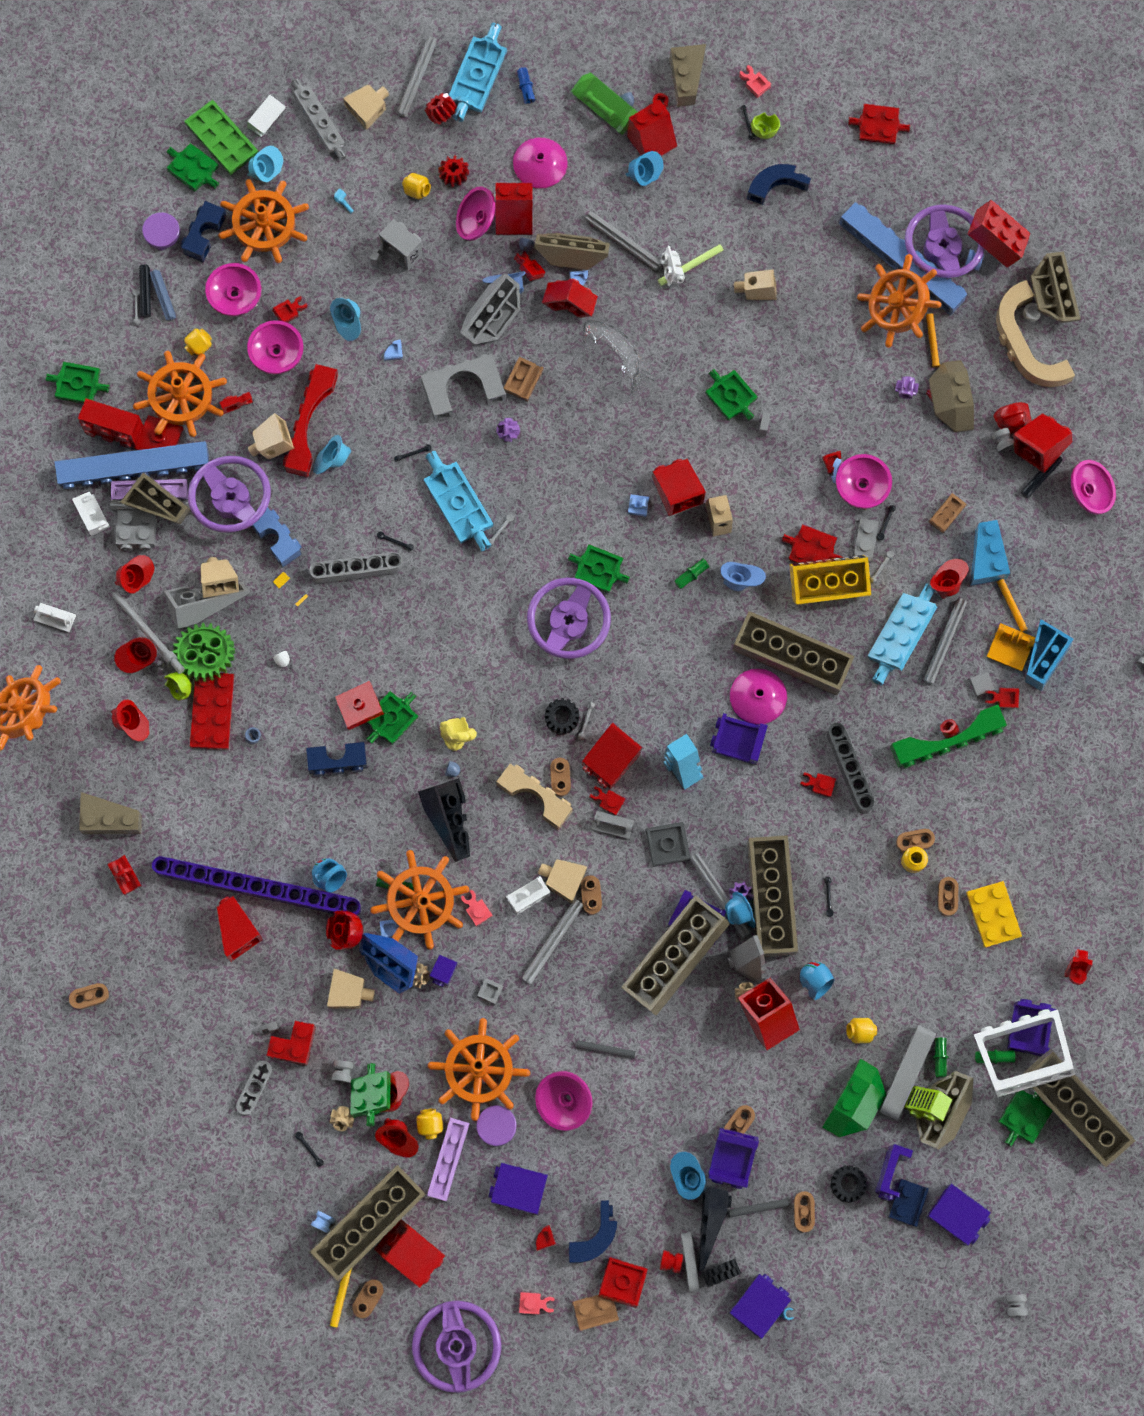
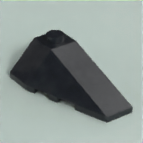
[418,778,470,862]
[698,1188,732,1272]

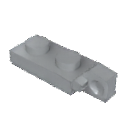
[854,518,879,562]

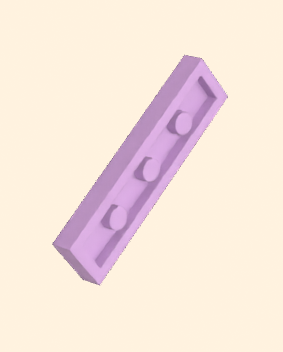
[111,479,188,500]
[427,1118,470,1202]

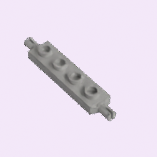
[291,78,346,161]

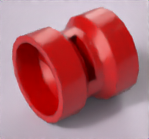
[660,1250,683,1274]

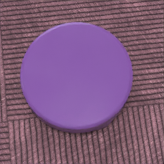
[142,212,180,250]
[477,1106,516,1146]

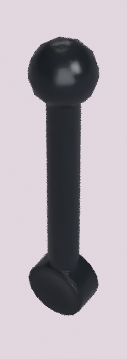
[741,105,755,140]
[394,444,432,462]
[877,505,896,541]
[377,531,414,551]
[824,877,834,917]
[295,1132,324,1167]

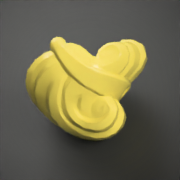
[440,717,477,751]

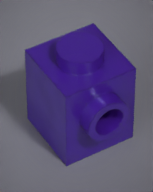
[430,954,458,987]

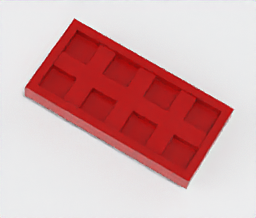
[190,673,235,750]

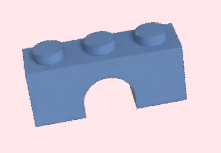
[252,507,302,567]

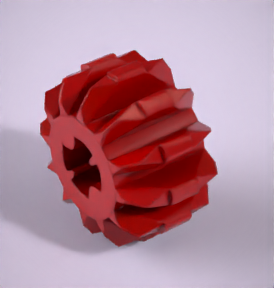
[425,93,457,124]
[438,155,469,187]

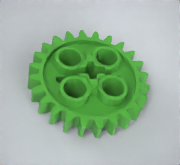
[172,623,235,682]

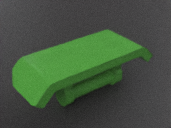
[571,72,637,135]

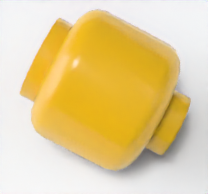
[402,173,431,199]
[184,328,212,355]
[901,847,928,873]
[846,1018,877,1044]
[416,1108,443,1139]

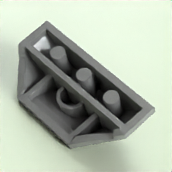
[460,273,520,344]

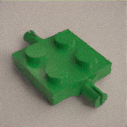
[166,143,219,192]
[45,361,110,404]
[705,369,758,421]
[568,544,630,593]
[366,691,419,745]
[350,1063,390,1127]
[998,1090,1053,1147]

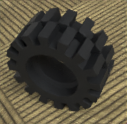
[545,698,579,735]
[830,1165,868,1203]
[702,1259,741,1287]

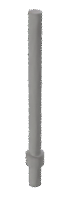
[112,592,185,674]

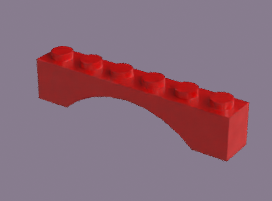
[283,364,338,478]

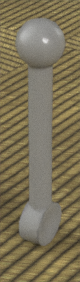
[133,289,140,325]
[488,514,514,546]
[870,551,894,583]
[577,702,595,740]

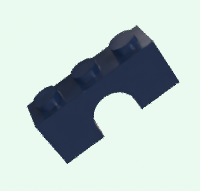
[181,201,227,263]
[306,742,367,777]

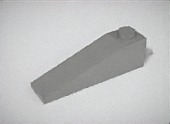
[164,582,249,628]
[727,935,766,984]

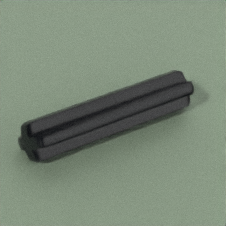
[139,264,151,318]
[1021,456,1063,498]

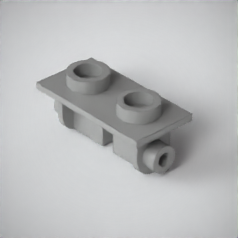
[592,811,634,839]

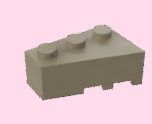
[669,44,706,107]
[120,473,191,524]
[79,792,142,834]

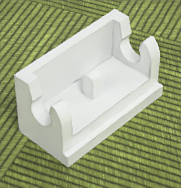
[247,95,286,137]
[72,492,110,536]
[506,877,550,915]

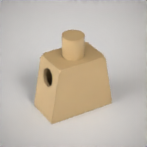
[344,85,389,130]
[734,269,776,300]
[248,413,294,459]
[705,495,733,537]
[201,557,239,598]
[538,859,587,903]
[327,969,375,1009]

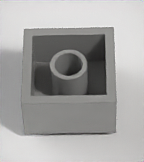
[379,219,423,271]

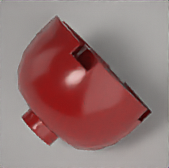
[326,911,363,950]

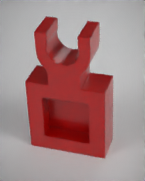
[514,251,546,281]
[272,296,308,323]
[219,392,253,414]
[985,688,1019,708]
[800,772,836,797]
[589,786,626,816]

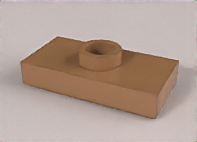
[929,493,967,534]

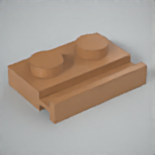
[504,357,544,402]
[573,1295,619,1331]

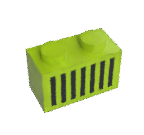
[904,1086,952,1122]

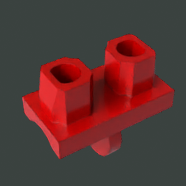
[107,855,142,895]
[1064,949,1093,985]

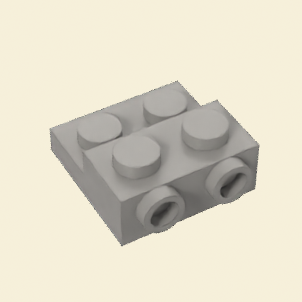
[116,510,156,551]

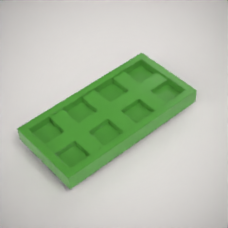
[184,100,259,175]

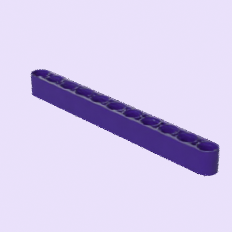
[152,856,361,916]

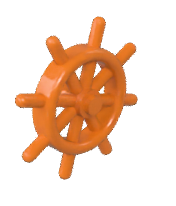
[218,179,309,263]
[857,254,941,348]
[133,351,227,437]
[0,665,61,751]
[370,850,469,950]
[428,1018,530,1121]

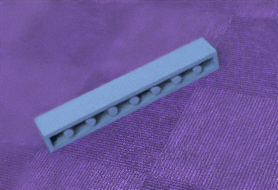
[839,202,967,316]
[55,441,210,489]

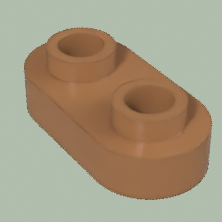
[550,758,571,797]
[896,829,935,852]
[581,875,602,915]
[938,877,958,917]
[69,983,109,1010]
[724,1105,755,1133]
[794,1191,815,1232]
[352,1280,384,1318]

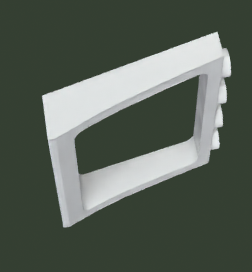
[974,1009,1075,1097]

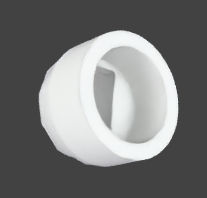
[273,651,290,667]

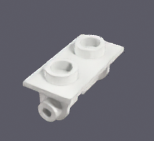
[661,246,685,286]
[34,603,76,632]

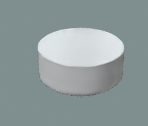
[1023,303,1042,322]

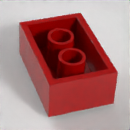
[967,200,1031,268]
[78,398,143,448]

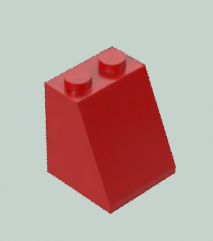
[627,99,677,156]
[495,183,533,235]
[1014,413,1073,473]
[652,458,706,516]
[581,722,642,789]
[217,896,263,962]
[738,977,800,1050]
[374,1219,445,1288]

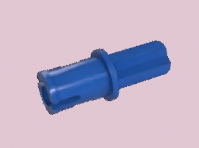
[517,67,536,104]

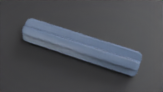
[150,270,176,321]

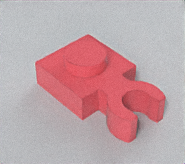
[739,65,771,98]
[461,890,493,927]
[519,1292,555,1314]

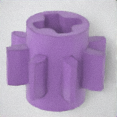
[895,376,919,399]
[497,418,520,442]
[729,882,753,900]

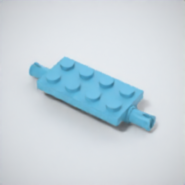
[449,23,507,122]
[424,451,493,551]
[868,584,937,685]

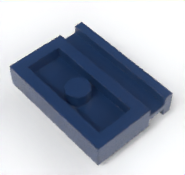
[889,1179,929,1227]

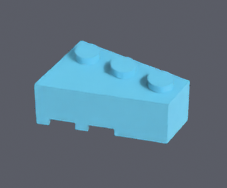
[663,734,704,790]

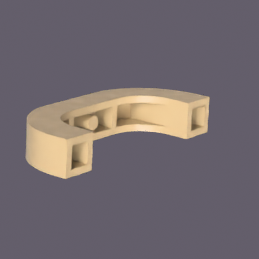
[996,280,1075,387]

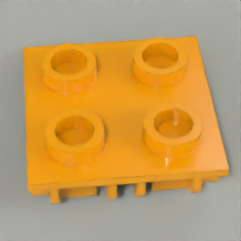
[987,623,1036,672]

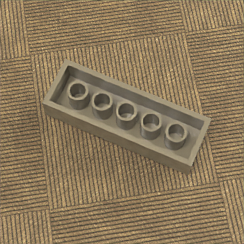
[732,611,855,695]
[747,836,798,957]
[621,895,730,1016]
[1022,1048,1136,1167]
[308,1165,426,1282]

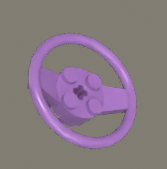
[905,205,985,279]
[188,456,271,533]
[527,578,611,659]
[412,1301,501,1393]

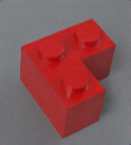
[542,278,598,318]
[266,1021,316,1066]

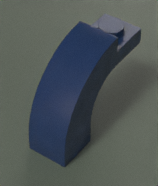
[747,164,811,205]
[569,1200,617,1263]

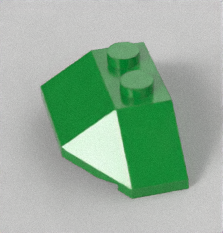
[822,1059,886,1137]

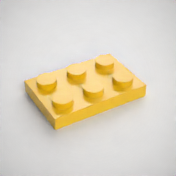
[966,881,1022,948]

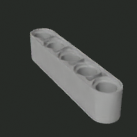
[309,552,403,583]
[879,1025,936,1121]

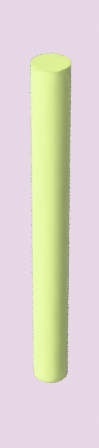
[658,244,723,286]

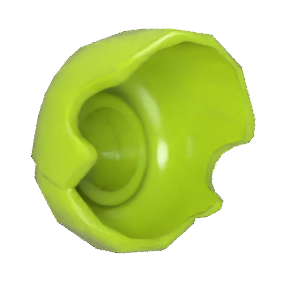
[751,112,780,139]
[164,672,191,701]

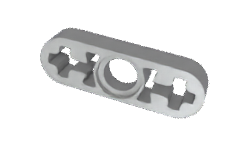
[236,1061,273,1116]
[681,1232,699,1293]

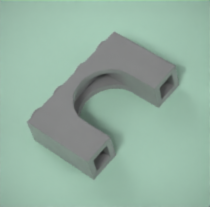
[421,354,506,422]

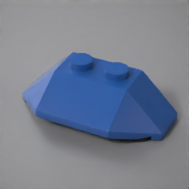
[359,933,418,994]

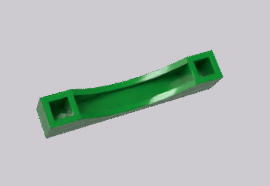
[890,705,1007,769]

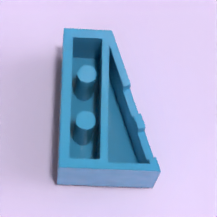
[970,520,1010,586]
[1025,619,1073,691]

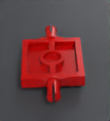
[848,104,910,144]
[782,524,842,563]

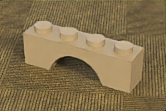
[496,764,573,830]

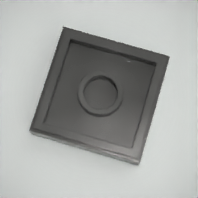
[645,822,691,867]

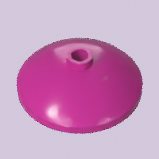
[513,137,567,189]
[456,186,496,241]
[205,263,261,316]
[247,321,304,374]
[836,454,892,509]
[1071,460,1116,515]
[730,669,787,725]
[535,1071,593,1131]

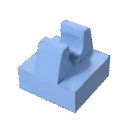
[628,494,649,516]

